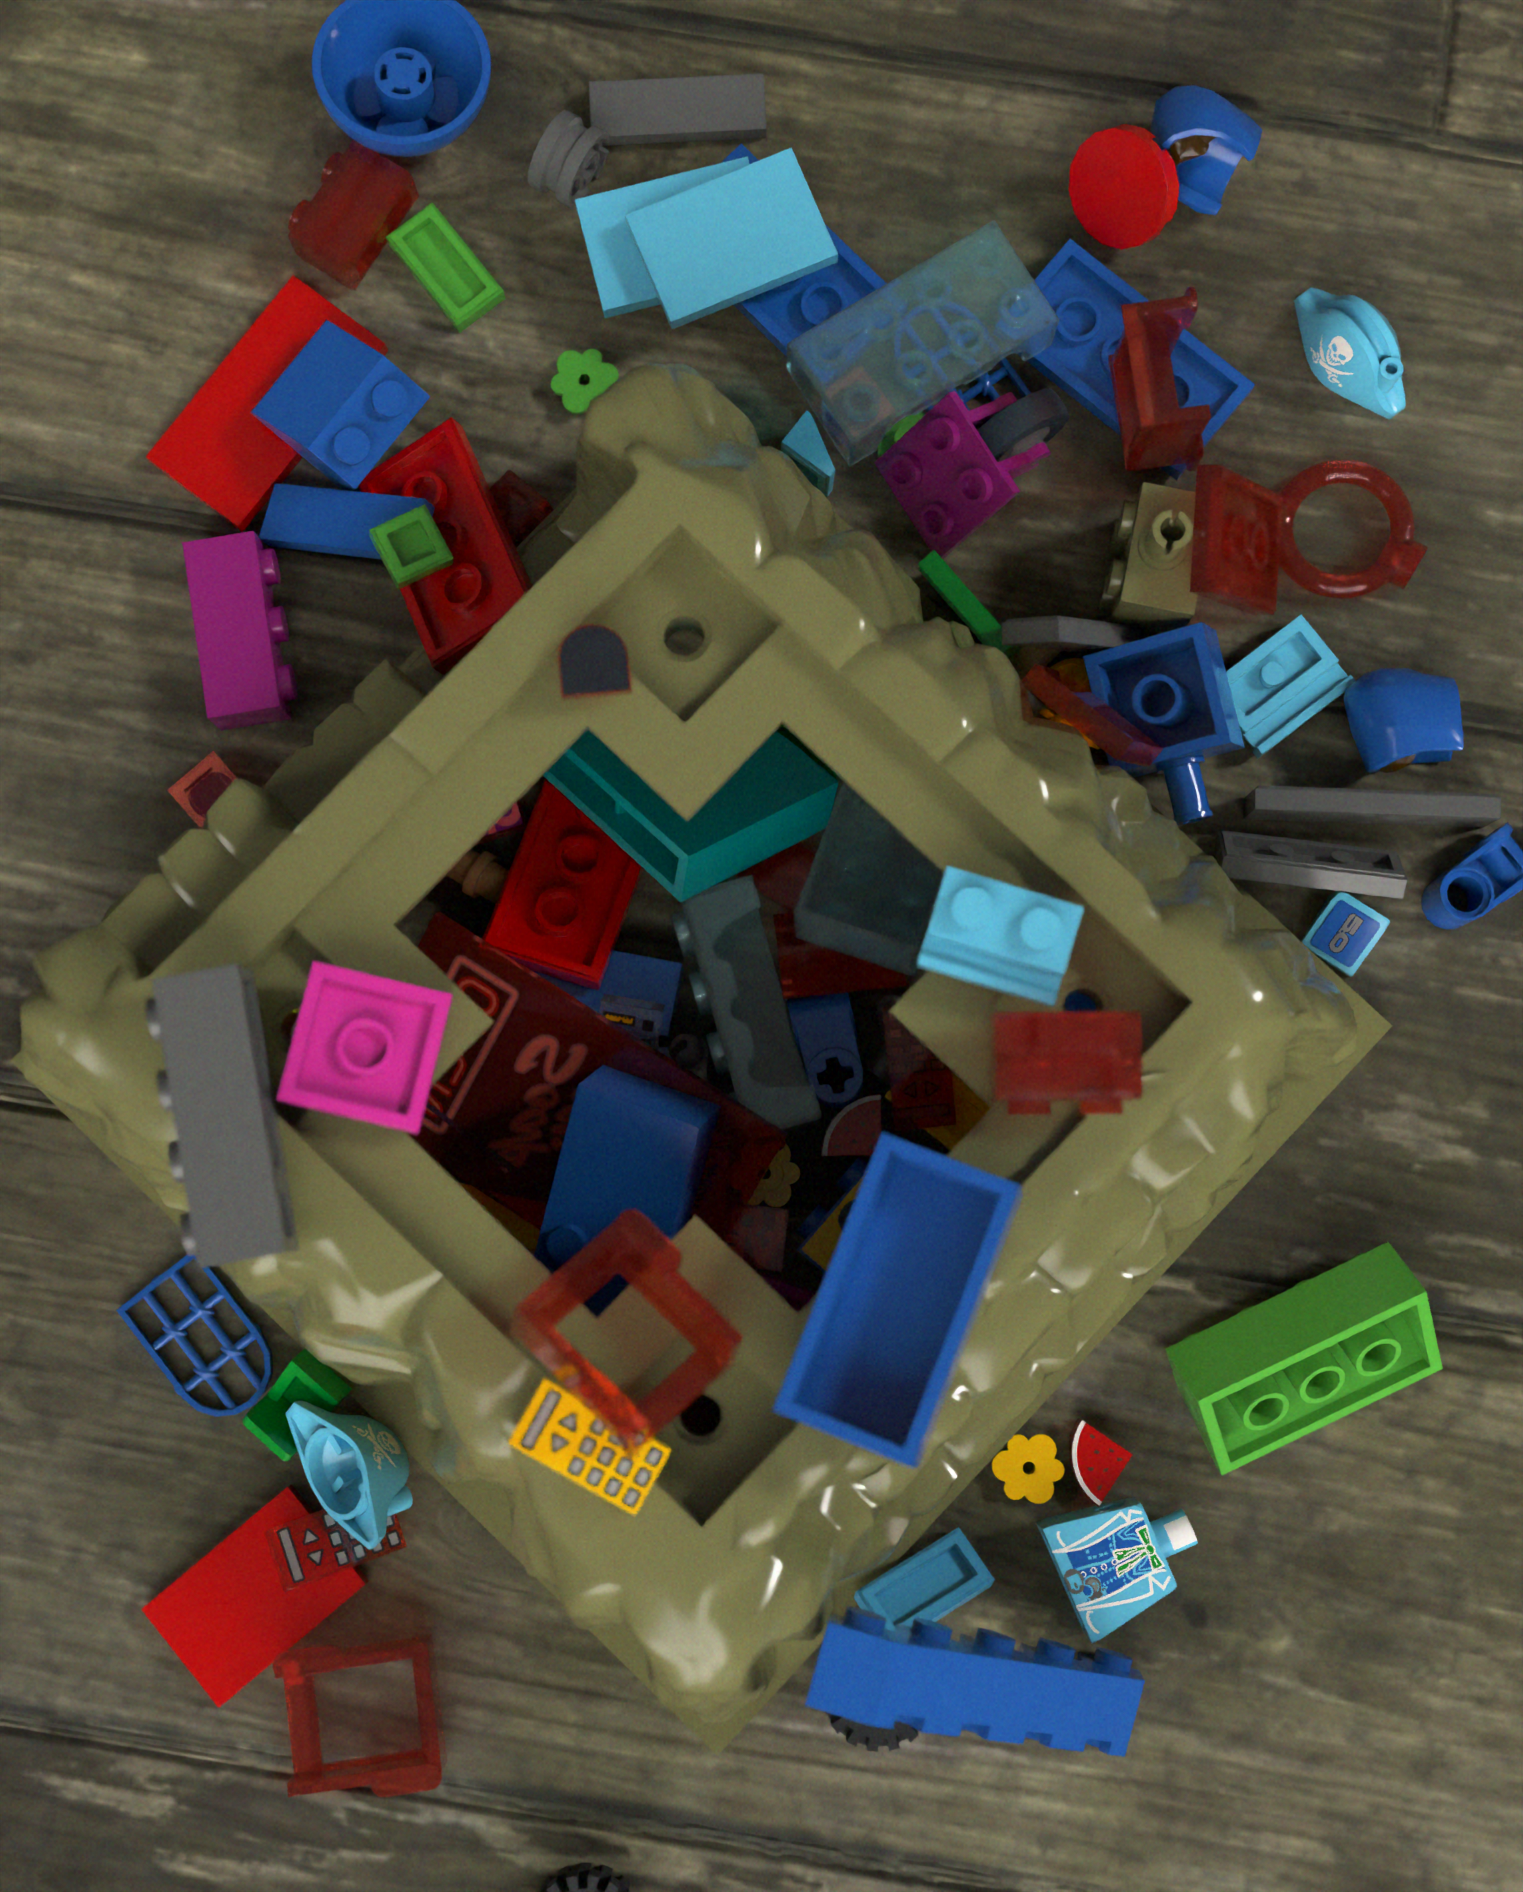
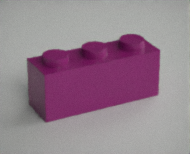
[182,531,298,731]

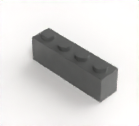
[146,964,299,1268]

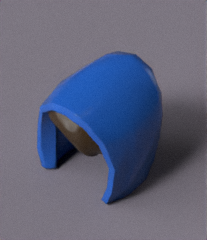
[1150,85,1262,215]
[1344,668,1464,773]

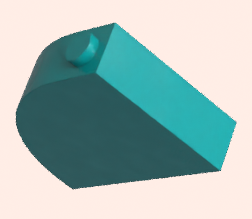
[543,729,838,902]

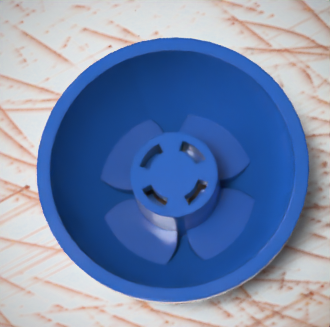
[312,0,491,157]

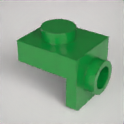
[242,1348,352,1461]

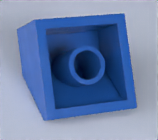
[250,320,431,491]

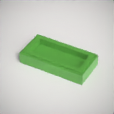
[386,203,506,333]

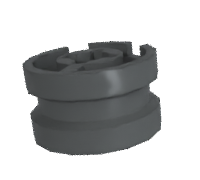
[527,110,611,209]

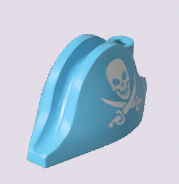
[1294,287,1406,420]
[286,1401,413,1550]

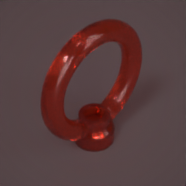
[1269,459,1428,599]

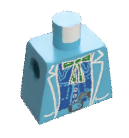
[1036,1498,1198,1643]

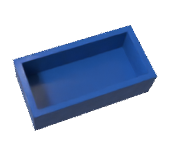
[773,1132,1023,1468]

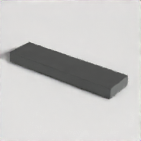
[1243,786,1501,828]

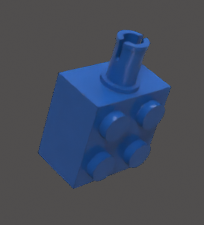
[1083,622,1245,826]

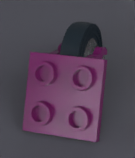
[874,388,1069,559]

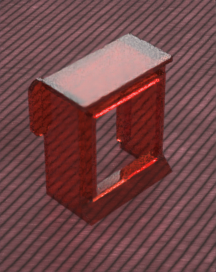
[1108,286,1211,472]
[510,1209,744,1460]
[272,1634,447,1797]

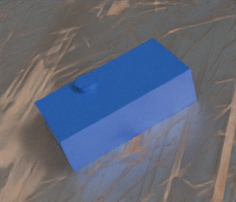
[534,1065,721,1318]

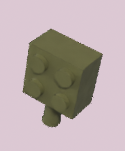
[1097,482,1216,639]

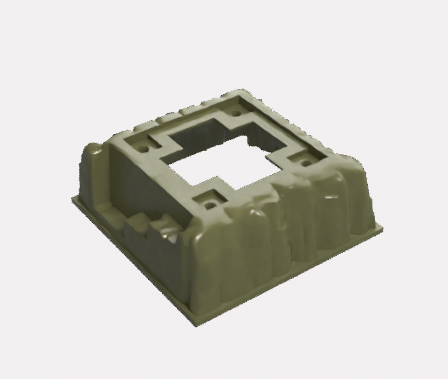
[11,364,1392,1756]

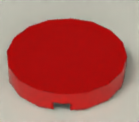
[1068,124,1180,250]

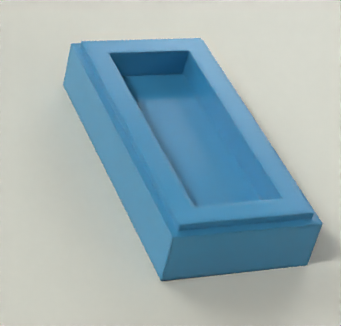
[853,1527,995,1632]

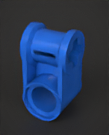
[1421,822,1523,930]
[787,986,863,1109]

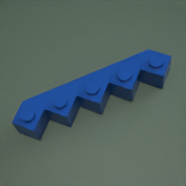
[805,1607,1145,1757]

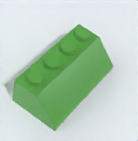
[1165,1242,1443,1476]

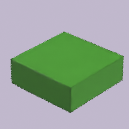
[369,504,454,590]

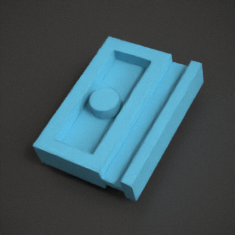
[1226,614,1356,759]
[916,866,1084,1008]

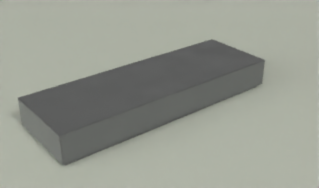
[589,73,767,146]
[1002,616,1141,654]
[1214,830,1408,899]

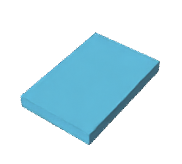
[625,148,838,329]
[575,156,750,318]

